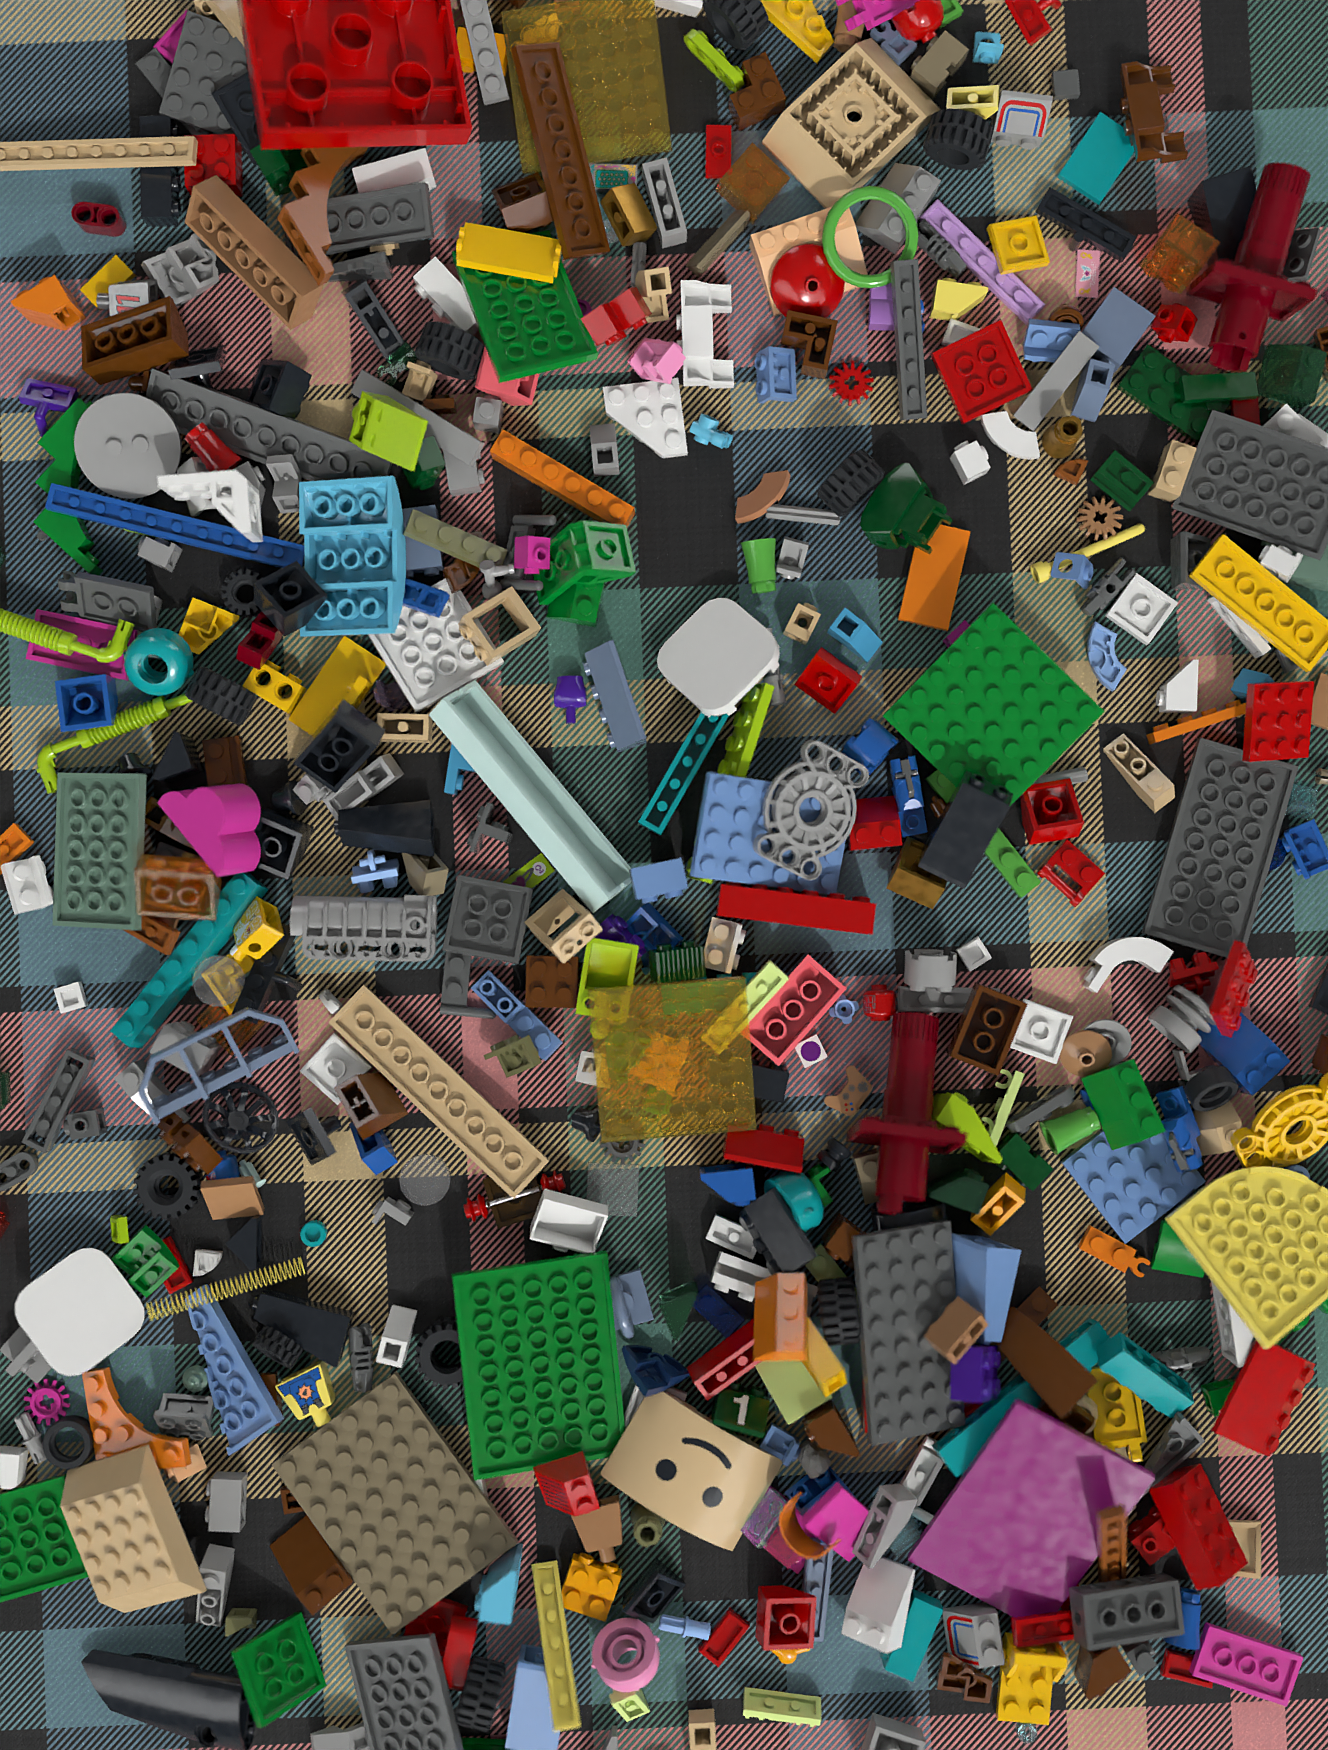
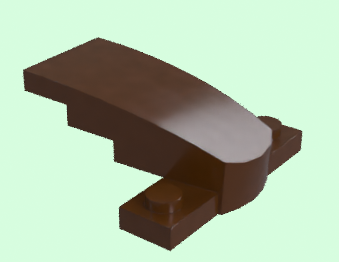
[990,1286,1098,1419]

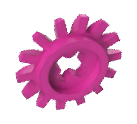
[24,1378,70,1425]

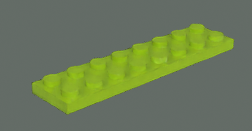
[686,683,775,884]

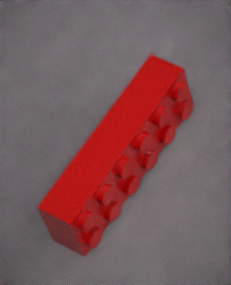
[716,881,876,935]

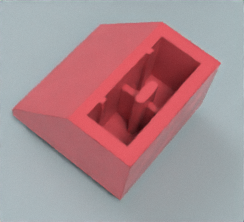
[475,346,540,406]

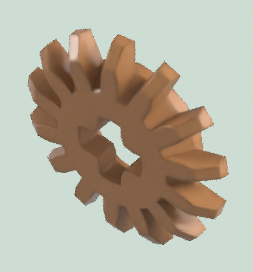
[1076,496,1123,540]

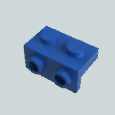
[1281,818,1328,880]

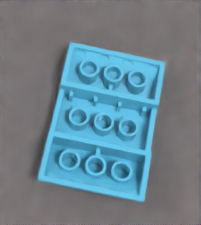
[299,476,406,637]

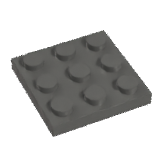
[442,875,533,965]

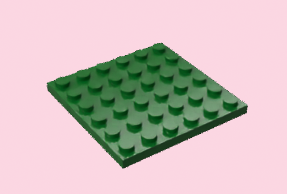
[882,603,1105,805]

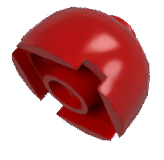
[892,0,944,44]

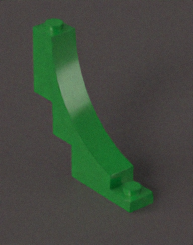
[33,398,104,576]

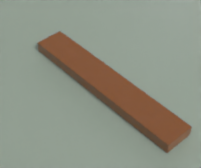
[1097,1504,1126,1583]

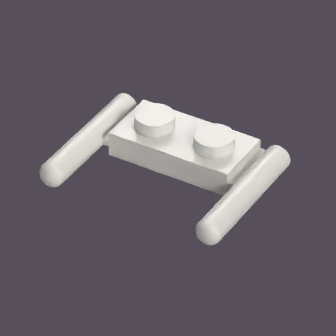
[900,1435,944,1524]

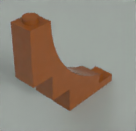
[277,147,368,286]

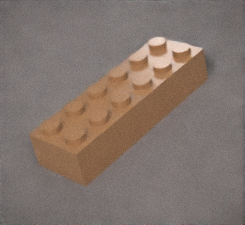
[185,175,324,330]

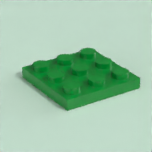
[231,1612,327,1728]

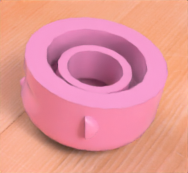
[592,1618,660,1692]

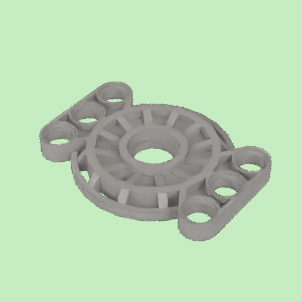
[753,740,869,880]

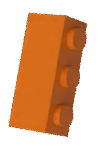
[753,1273,807,1361]

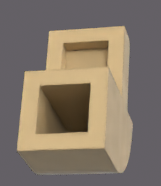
[635,267,672,323]

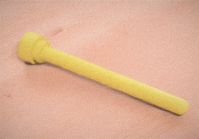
[1030,524,1145,584]

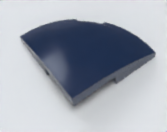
[622,1345,690,1397]

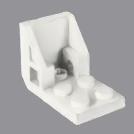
[157,470,263,542]

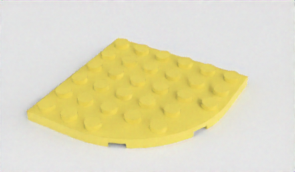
[1165,1167,1328,1349]

